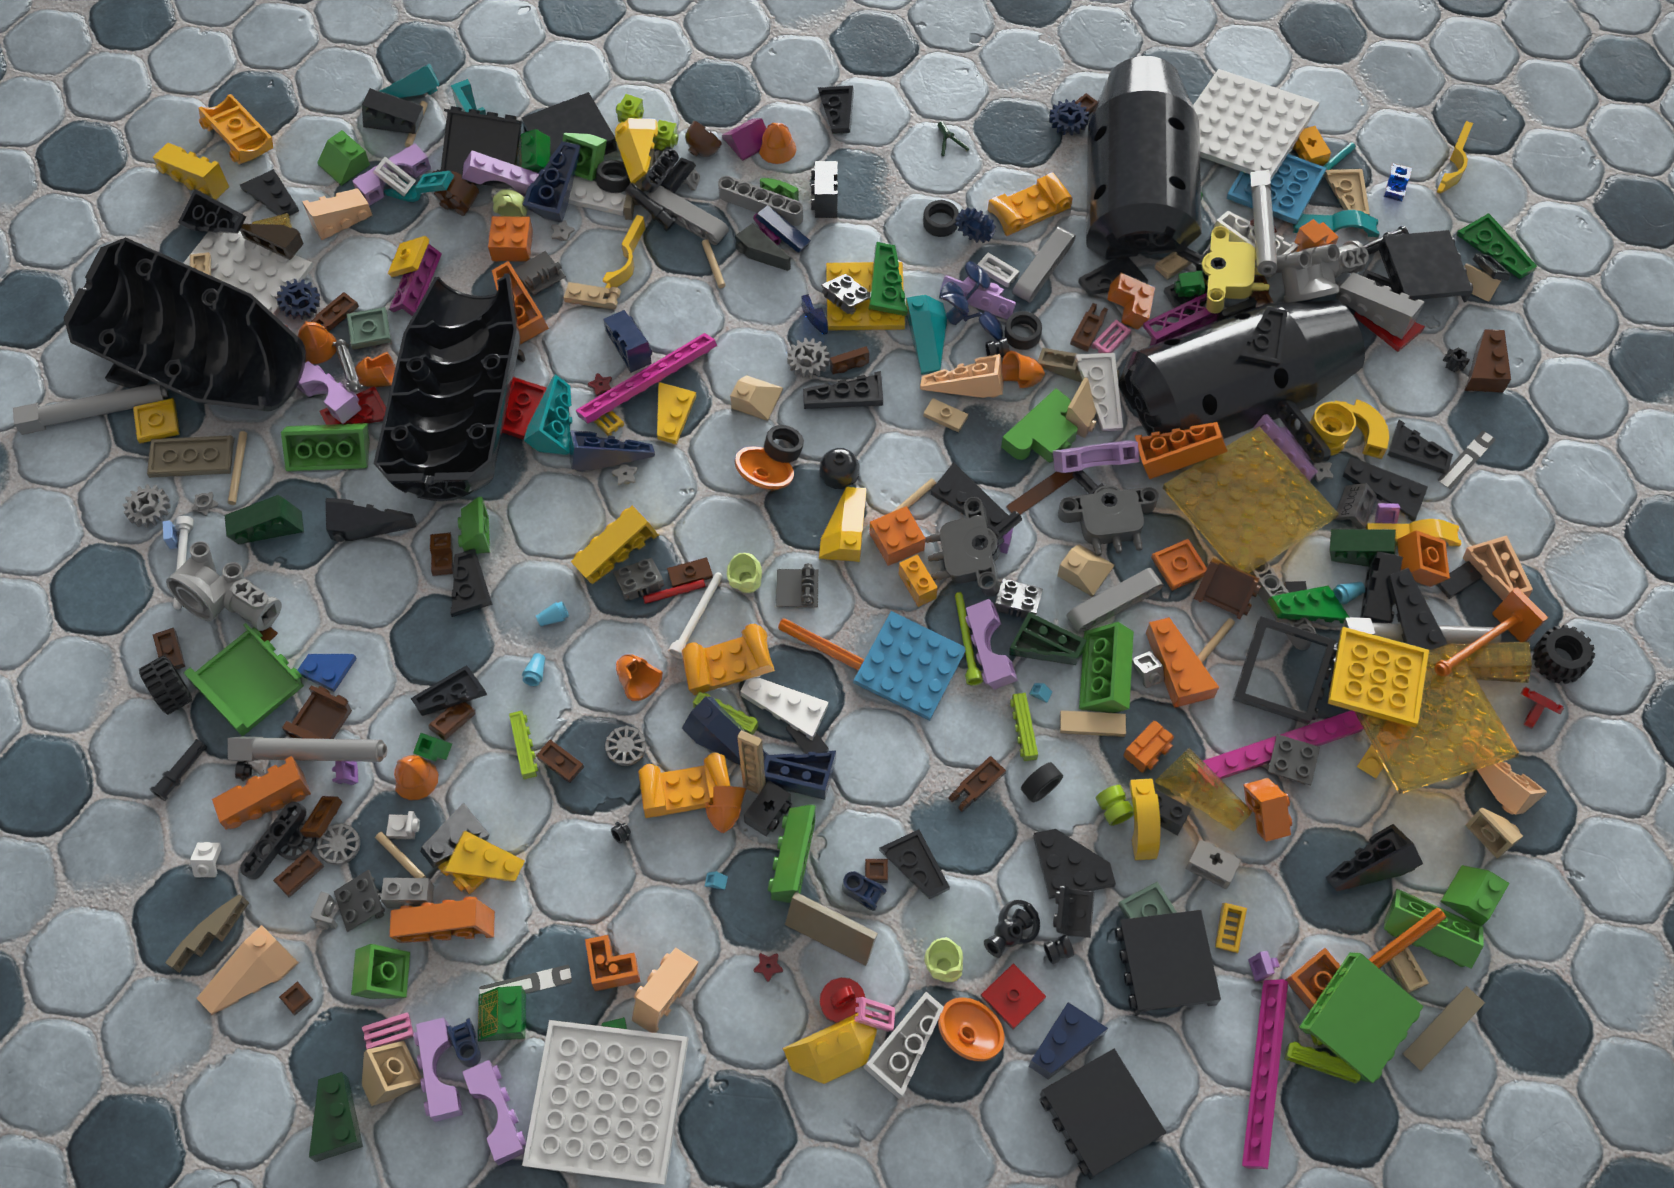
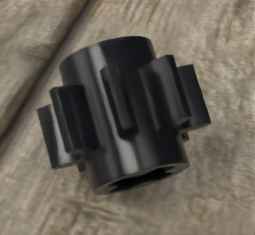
[1443,347,1470,373]

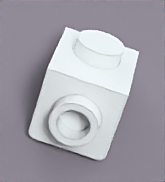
[190,842,222,877]

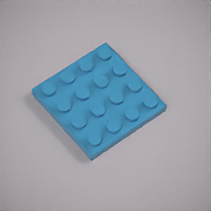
[1227,154,1327,225]
[853,611,965,721]

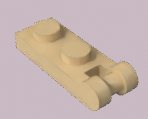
[564,282,621,309]

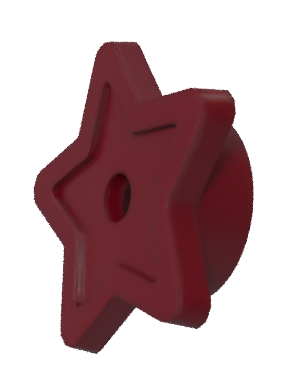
[588,373,612,396]
[753,953,783,982]

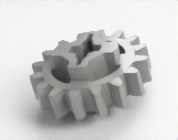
[787,338,830,378]
[123,484,171,528]

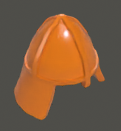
[759,123,797,164]
[298,321,337,364]
[1002,350,1045,388]
[355,352,396,388]
[616,654,663,701]
[394,755,439,800]
[706,786,747,833]

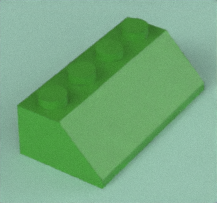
[281,423,370,471]
[1079,622,1134,713]
[768,805,816,903]
[1384,889,1484,969]

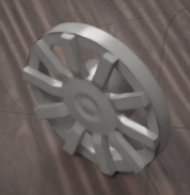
[605,726,646,766]
[317,823,360,865]

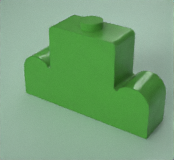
[1001,388,1078,463]

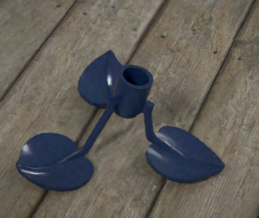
[939,261,1003,341]

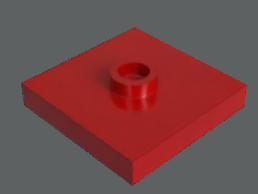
[981,963,1046,1030]

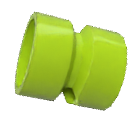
[1095,785,1134,826]

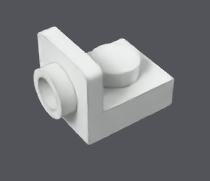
[386,811,420,839]

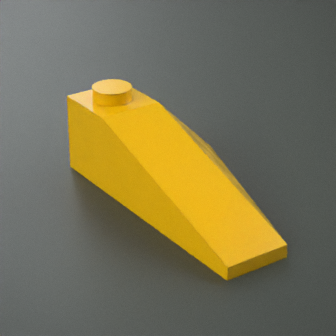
[615,118,658,183]
[819,487,866,562]

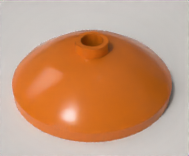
[734,447,794,490]
[938,998,1004,1061]

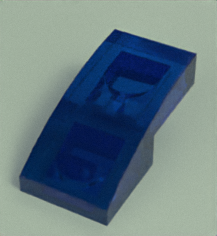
[1384,164,1412,202]
[801,294,828,335]

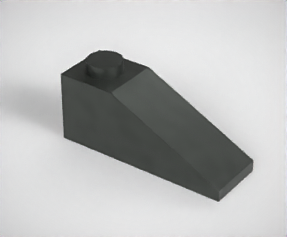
[735,223,791,271]

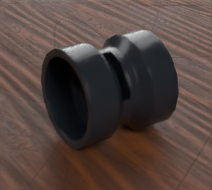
[985,338,1010,358]
[1043,935,1074,964]

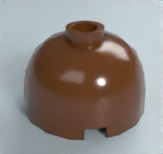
[685,121,722,157]

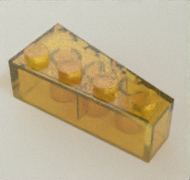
[1438,642,1532,683]
[1154,748,1253,831]

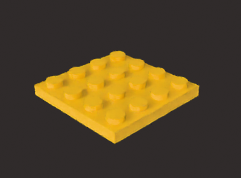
[826,262,905,331]
[1328,627,1429,728]

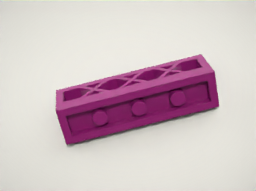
[389,244,442,316]
[1143,293,1220,346]

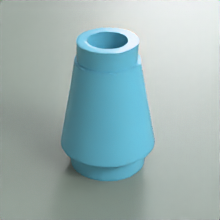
[1333,581,1365,604]
[536,601,569,627]
[522,653,545,686]

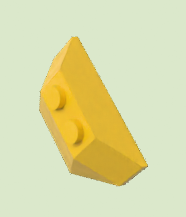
[782,1013,877,1084]

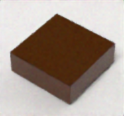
[1075,93,1098,115]
[865,859,888,883]
[279,981,313,1015]

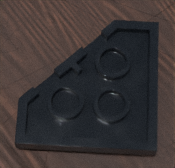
[1033,829,1116,899]

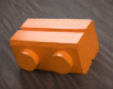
[1123,721,1174,773]

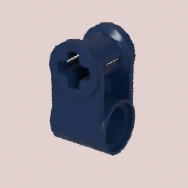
[842,871,887,911]
[447,1018,481,1067]

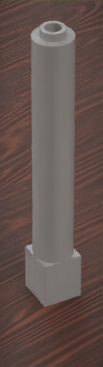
[1250,170,1277,276]
[13,383,169,435]
[1340,617,1501,648]
[228,736,387,762]

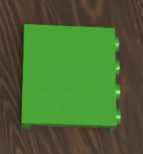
[183,623,304,737]
[1299,952,1424,1083]

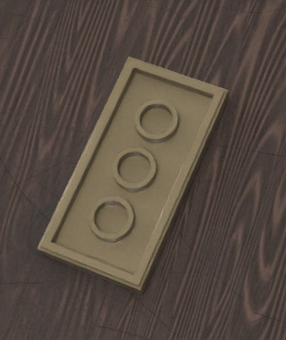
[147,435,234,478]
[785,892,878,966]

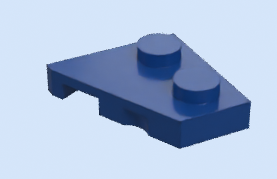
[297,654,357,692]

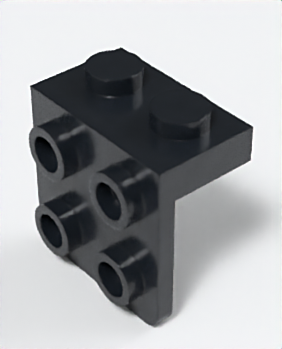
[1053,885,1095,938]

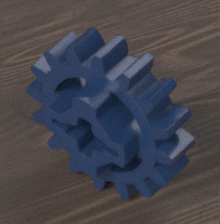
[1049,99,1089,136]
[955,207,996,243]
[277,279,320,320]

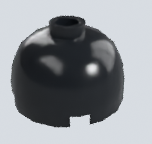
[819,448,859,489]

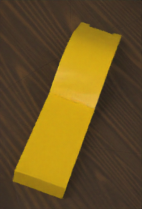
[1437,121,1473,194]
[603,215,646,288]
[1365,519,1462,546]

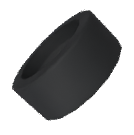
[596,160,630,193]
[923,200,959,237]
[1004,311,1042,350]
[764,425,804,463]
[1021,762,1063,803]

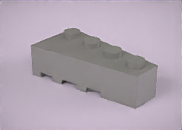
[1336,272,1424,339]

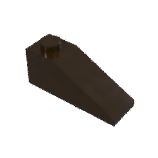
[240,224,304,260]

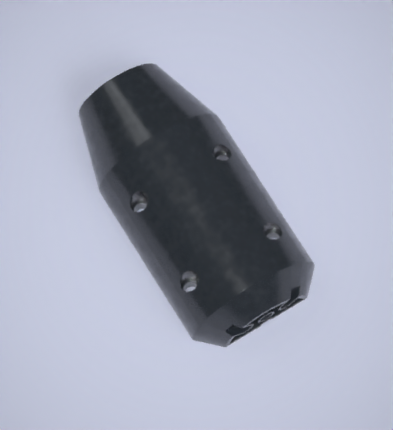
[1086,56,1202,260]
[63,237,306,411]
[373,274,520,501]
[1118,301,1365,439]

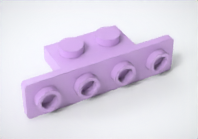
[940,275,1016,319]
[1254,414,1318,485]

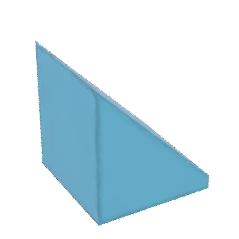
[1029,683,1052,703]
[705,871,728,890]

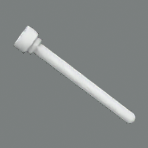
[173,516,194,610]
[668,572,722,659]

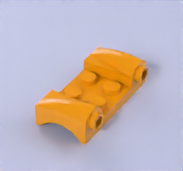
[198,94,273,164]
[988,173,1073,236]
[681,624,775,696]
[638,753,730,819]

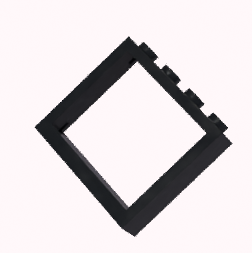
[1232,616,1337,725]

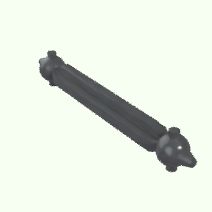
[332,339,363,393]

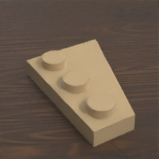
[1324,169,1370,215]

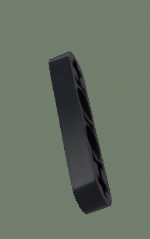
[641,147,679,193]
[1276,400,1331,463]
[240,802,307,880]

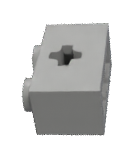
[1185,839,1241,889]
[381,878,434,908]

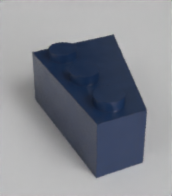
[603,310,653,373]
[764,750,836,800]
[1028,1002,1108,1080]

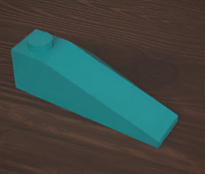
[379,63,440,98]
[906,295,947,375]
[523,374,573,455]

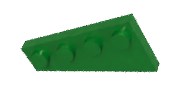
[1457,213,1537,279]
[869,242,908,316]
[1267,585,1350,624]

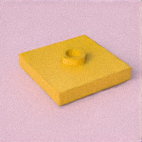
[387,236,430,277]
[133,398,180,444]

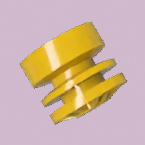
[1306,402,1356,456]

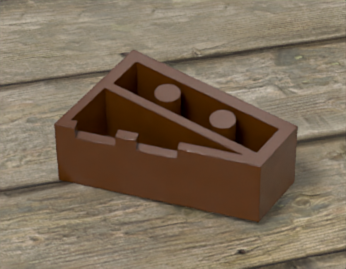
[1464,329,1511,392]

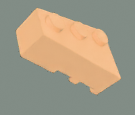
[302,188,372,240]
[1463,535,1533,600]
[632,947,698,1033]

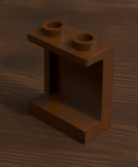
[1193,558,1261,619]
[282,685,352,739]

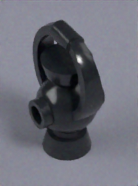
[984,900,1040,958]

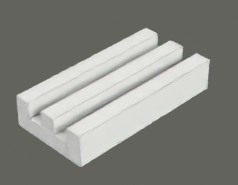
[373,157,416,196]
[977,253,1019,288]

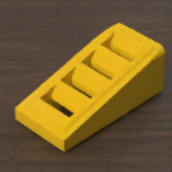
[1215,903,1247,953]

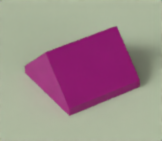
[722,118,766,161]

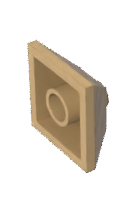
[730,375,783,421]
[1066,377,1097,438]
[1057,544,1114,597]
[1465,808,1523,859]
[362,1041,422,1106]

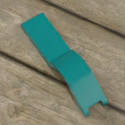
[384,171,454,202]
[1293,210,1380,237]

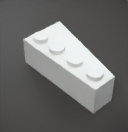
[1210,211,1299,279]
[863,992,944,1099]

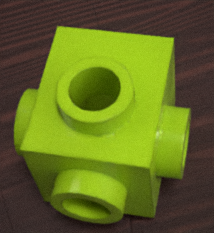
[616,94,644,123]
[653,120,679,151]

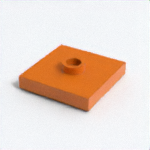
[1151,539,1207,590]

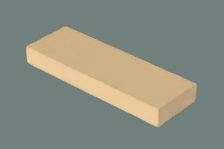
[1060,710,1126,737]

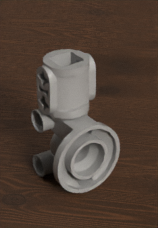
[1276,240,1369,302]
[166,541,282,631]

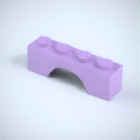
[352,143,431,206]
[462,151,539,197]
[297,361,361,424]
[1053,440,1140,473]
[965,599,1018,690]
[414,1017,463,1122]
[462,1060,526,1165]

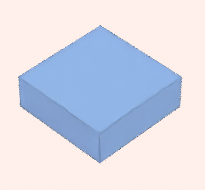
[163,520,178,549]

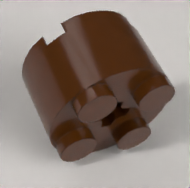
[434,171,479,216]

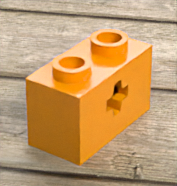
[1292,126,1331,166]
[898,554,938,607]

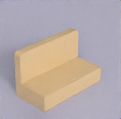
[1464,263,1502,301]

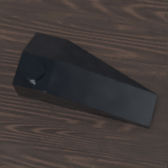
[178,189,247,234]
[325,498,417,542]
[1326,824,1423,892]

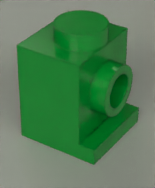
[1174,271,1205,297]
[413,733,452,761]

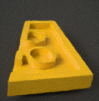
[657,382,696,445]
[443,831,525,882]

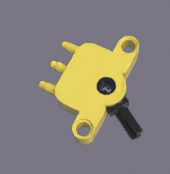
[1176,226,1270,313]

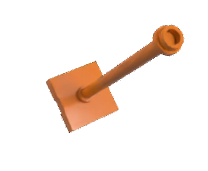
[1434,587,1548,677]

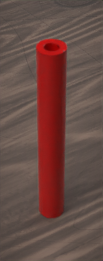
[643,579,705,604]

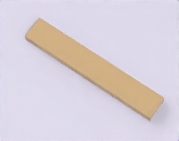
[737,730,766,794]

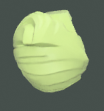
[492,189,528,217]
[726,553,762,593]
[924,937,963,983]

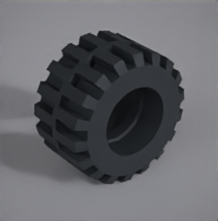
[1532,625,1595,684]
[139,655,192,715]

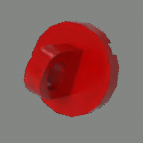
[1520,687,1564,729]
[820,977,866,1023]

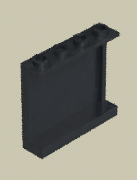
[521,92,617,157]
[436,106,522,189]
[1378,230,1473,303]
[1115,910,1221,1016]
[1039,1048,1167,1180]

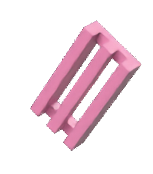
[1091,320,1131,353]
[855,997,895,1032]
[362,1012,414,1049]

